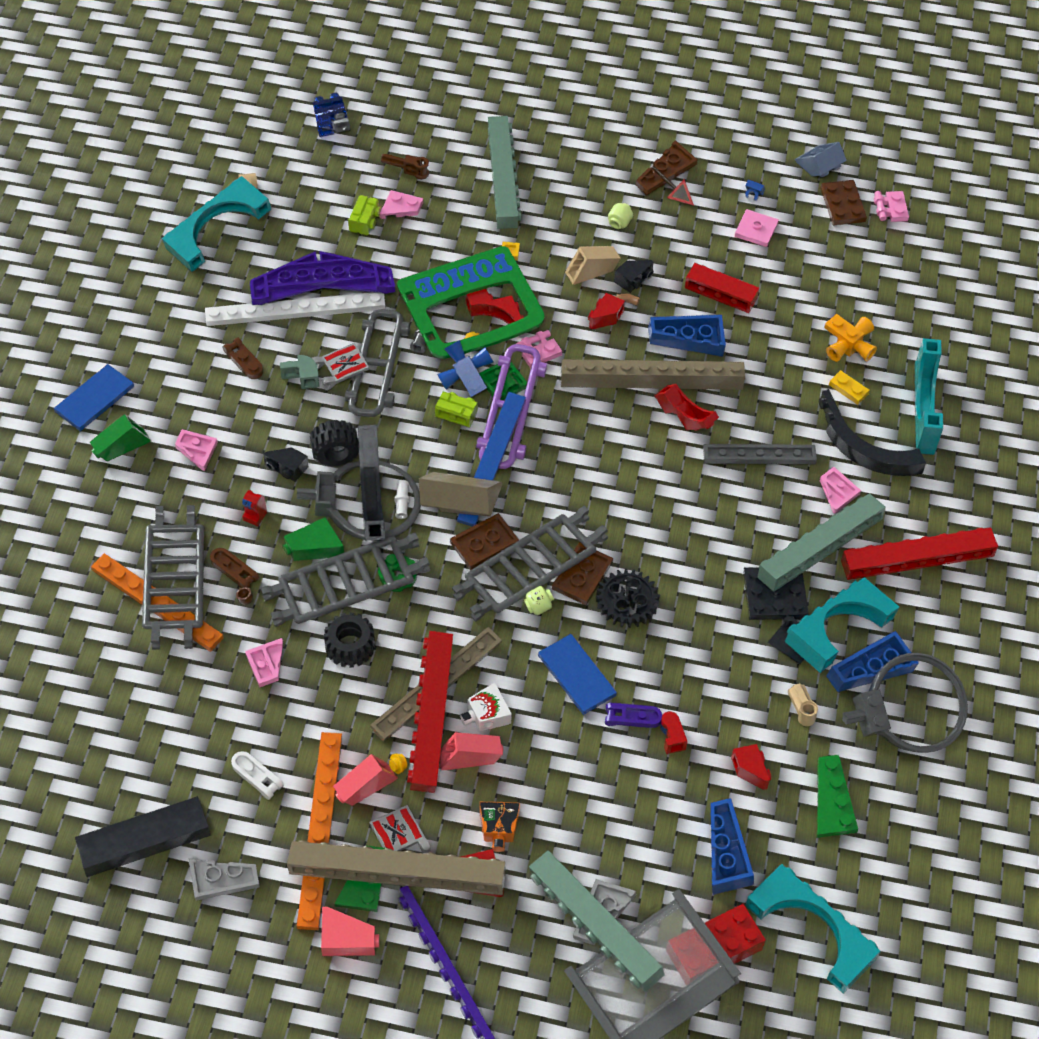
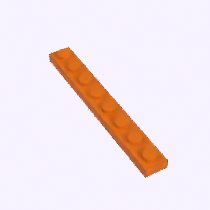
[91,553,224,652]

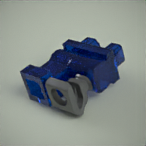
[312,92,351,137]

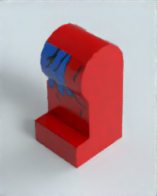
[242,490,267,527]
[660,711,687,754]

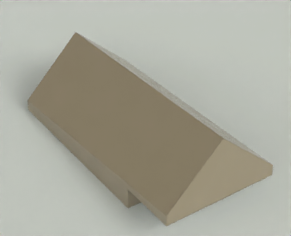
[419,472,503,517]

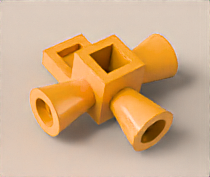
[824,314,877,362]

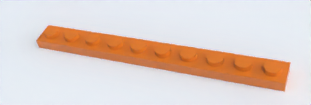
[297,732,342,930]

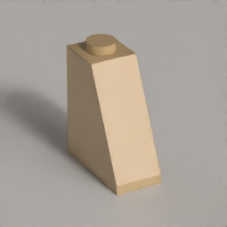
[565,246,621,285]

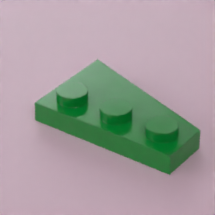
[334,845,386,912]

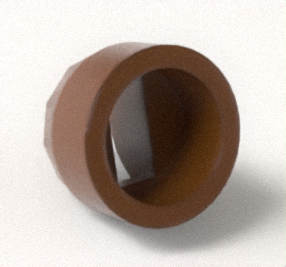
[236,587,253,605]

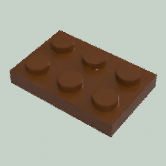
[820,180,867,226]
[450,513,519,570]
[552,542,613,605]

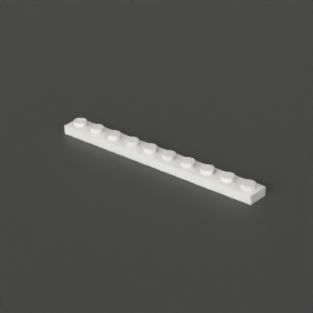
[205,292,385,326]

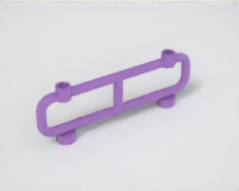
[476,344,547,469]

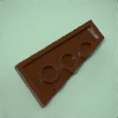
[636,140,698,195]

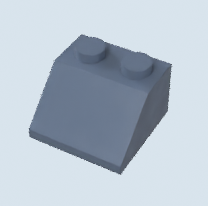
[795,142,847,177]

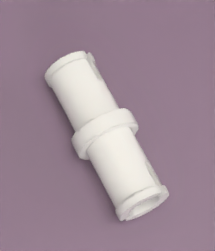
[394,480,410,519]

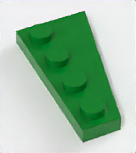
[816,754,858,838]

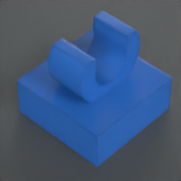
[745,180,765,201]

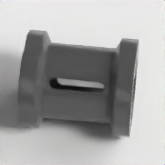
[410,330,430,354]

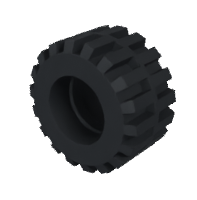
[310,420,359,467]
[324,612,375,668]

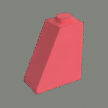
[440,732,503,770]
[333,754,398,806]
[321,907,379,956]

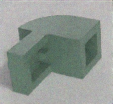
[280,355,319,389]

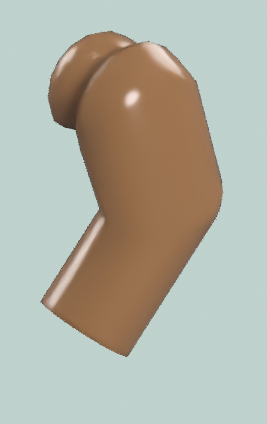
[615,293,640,306]

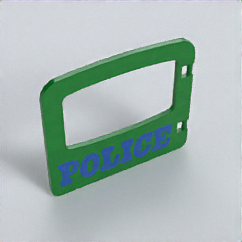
[397,246,545,359]

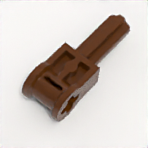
[381,154,429,180]

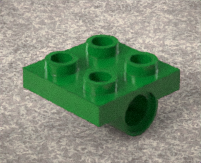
[479,362,527,400]

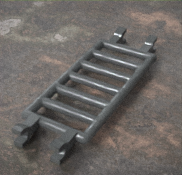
[142,505,204,650]
[452,506,608,622]
[261,532,430,627]

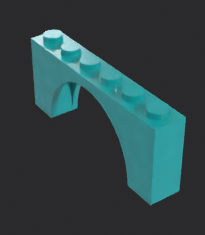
[162,176,271,272]
[915,338,943,455]
[785,577,899,673]
[745,864,880,994]

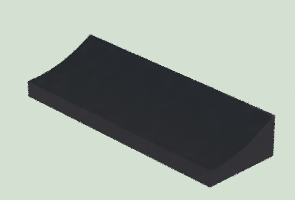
[75,796,211,877]

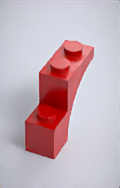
[465,289,524,324]
[654,384,719,431]

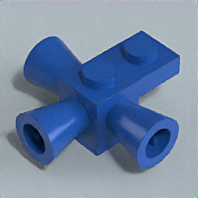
[437,340,494,397]

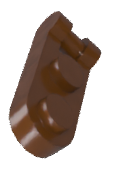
[222,337,263,379]
[210,548,260,588]

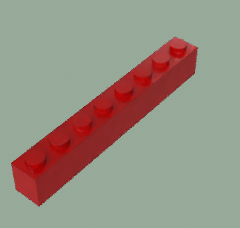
[841,527,998,580]
[407,631,453,793]

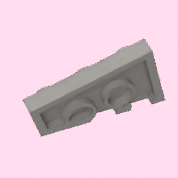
[188,858,260,901]
[573,879,637,945]

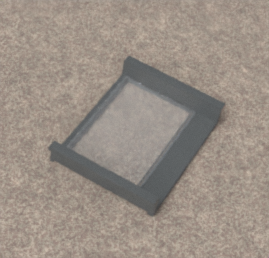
[564,889,741,1039]

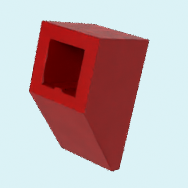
[588,293,625,329]
[731,744,771,790]

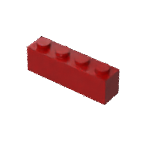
[685,263,759,313]

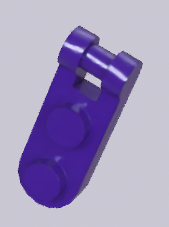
[605,703,662,728]

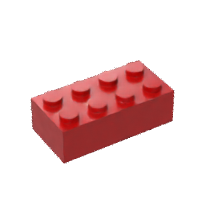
[666,904,766,986]

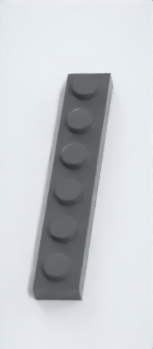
[703,444,817,464]

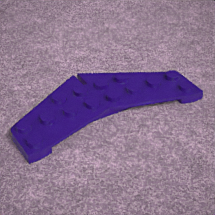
[250,251,395,305]

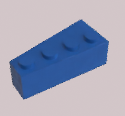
[648,315,726,357]
[826,631,919,692]
[710,798,754,895]

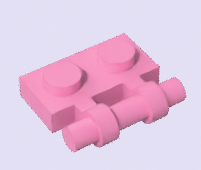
[874,191,909,222]
[516,330,562,368]

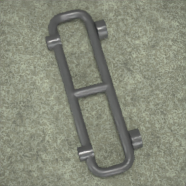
[345,309,410,417]

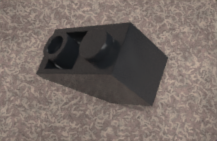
[614,260,654,293]
[263,447,309,482]

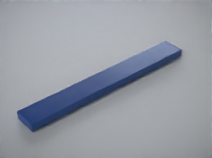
[457,392,526,527]

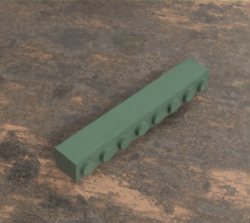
[488,116,521,229]
[758,493,886,592]
[529,850,665,993]

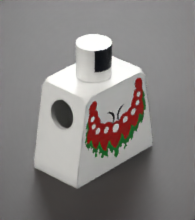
[460,683,512,731]

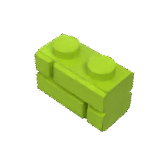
[348,195,381,235]
[435,391,478,428]

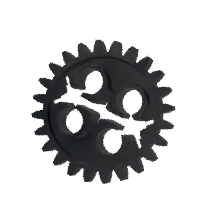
[596,569,660,628]

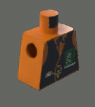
[479,802,520,852]

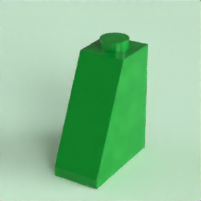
[90,414,151,462]
[283,517,344,561]

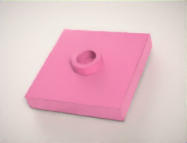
[734,209,779,247]

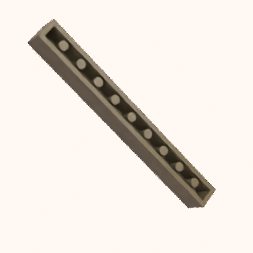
[561,359,745,390]
[287,840,506,895]

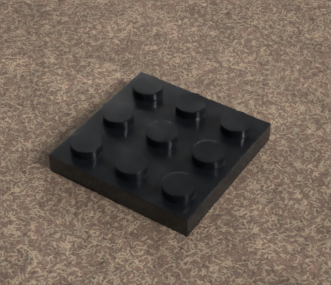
[743,567,809,620]

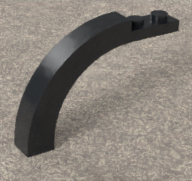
[819,389,926,476]
[358,425,385,541]

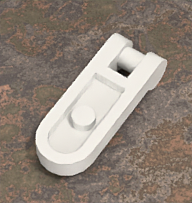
[231,751,284,800]

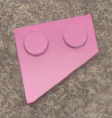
[380,190,423,219]
[175,429,218,471]
[820,467,861,514]
[245,638,283,688]

